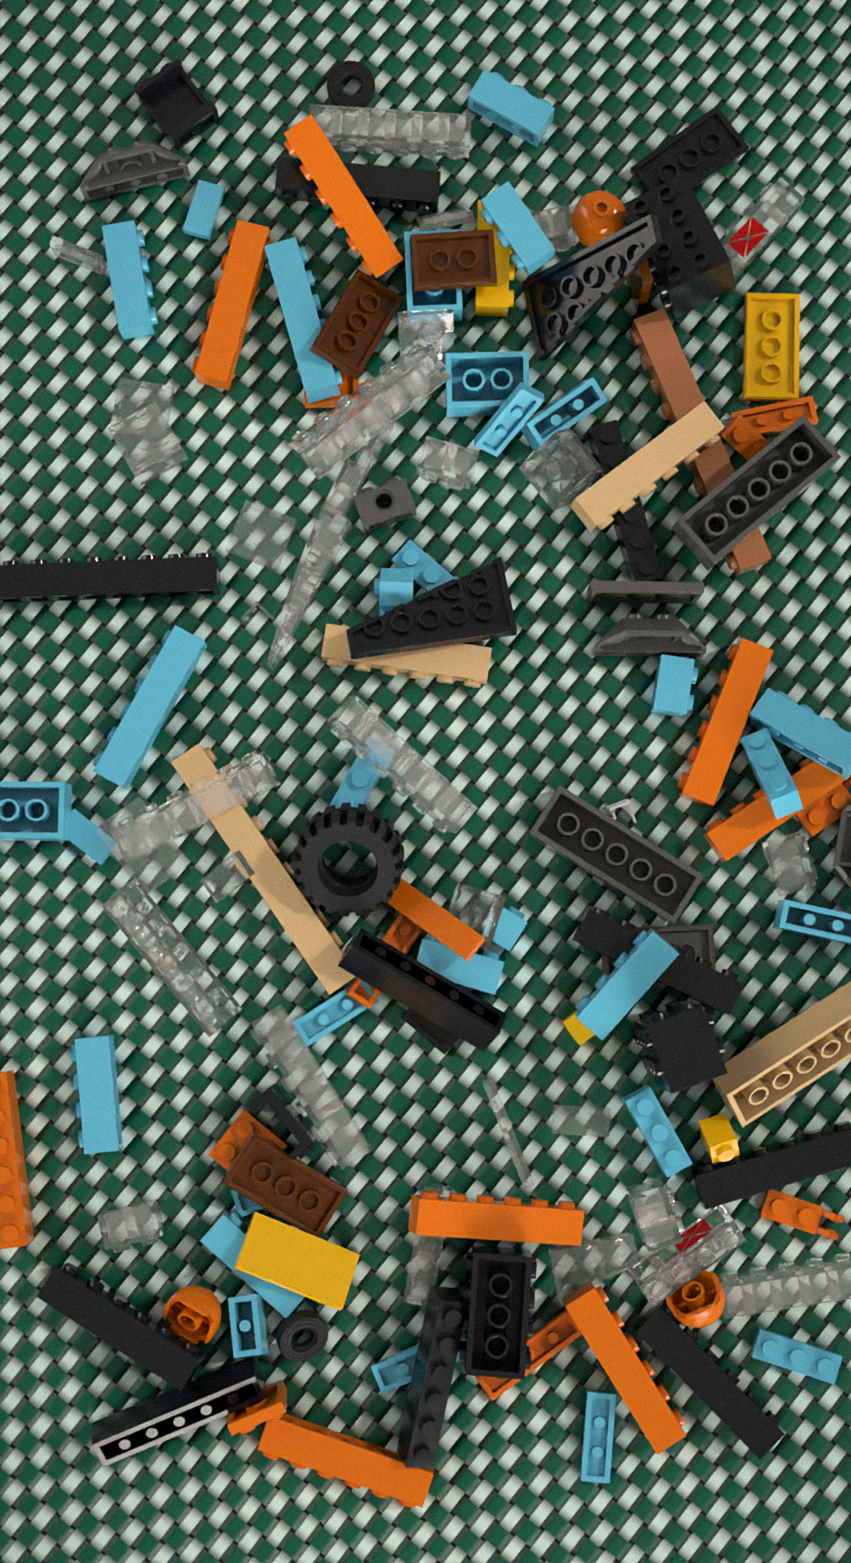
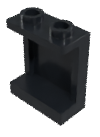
[135,59,220,151]
[247,1083,317,1160]

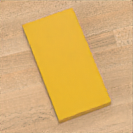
[743,292,800,402]
[234,1212,360,1311]

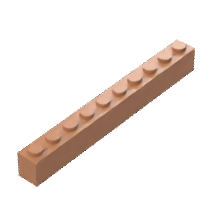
[629,308,772,576]

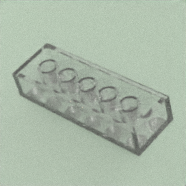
[288,343,451,480]

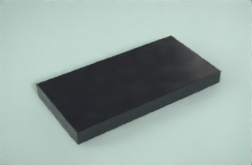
[630,106,749,192]

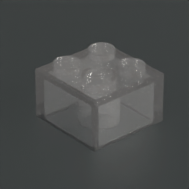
[519,428,604,510]
[625,1178,685,1253]

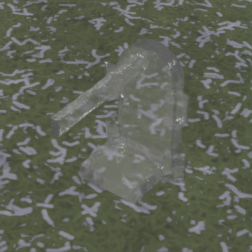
[240,601,274,626]

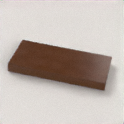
[310,269,404,380]
[221,1132,348,1237]

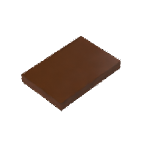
[410,229,497,292]
[626,259,653,312]

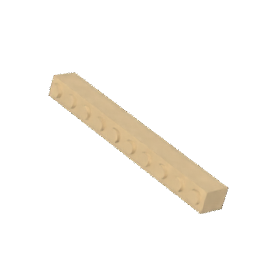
[171,743,356,995]

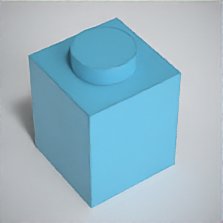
[374,568,414,606]
[485,906,528,951]

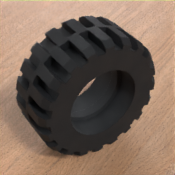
[294,802,404,917]

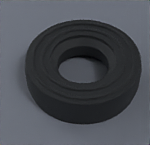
[327,61,375,112]
[276,1310,328,1361]

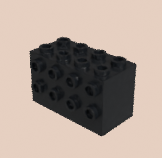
[622,173,736,318]
[631,999,728,1094]
[459,1245,537,1380]

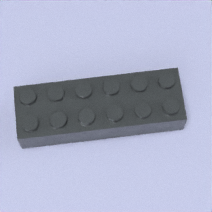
[671,415,841,571]
[528,785,704,925]

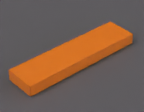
[387,878,485,962]
[346,913,423,1010]
[475,1308,582,1401]

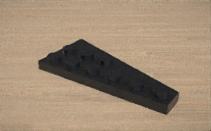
[522,214,663,360]
[346,557,517,660]

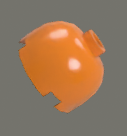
[572,191,626,247]
[665,1267,726,1328]
[163,1285,222,1344]

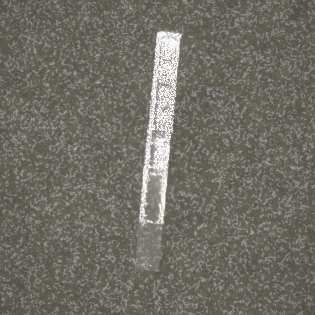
[267,415,393,671]

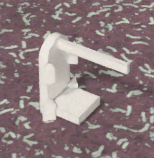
[606,799,637,823]

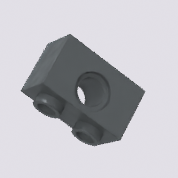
[353,478,417,533]

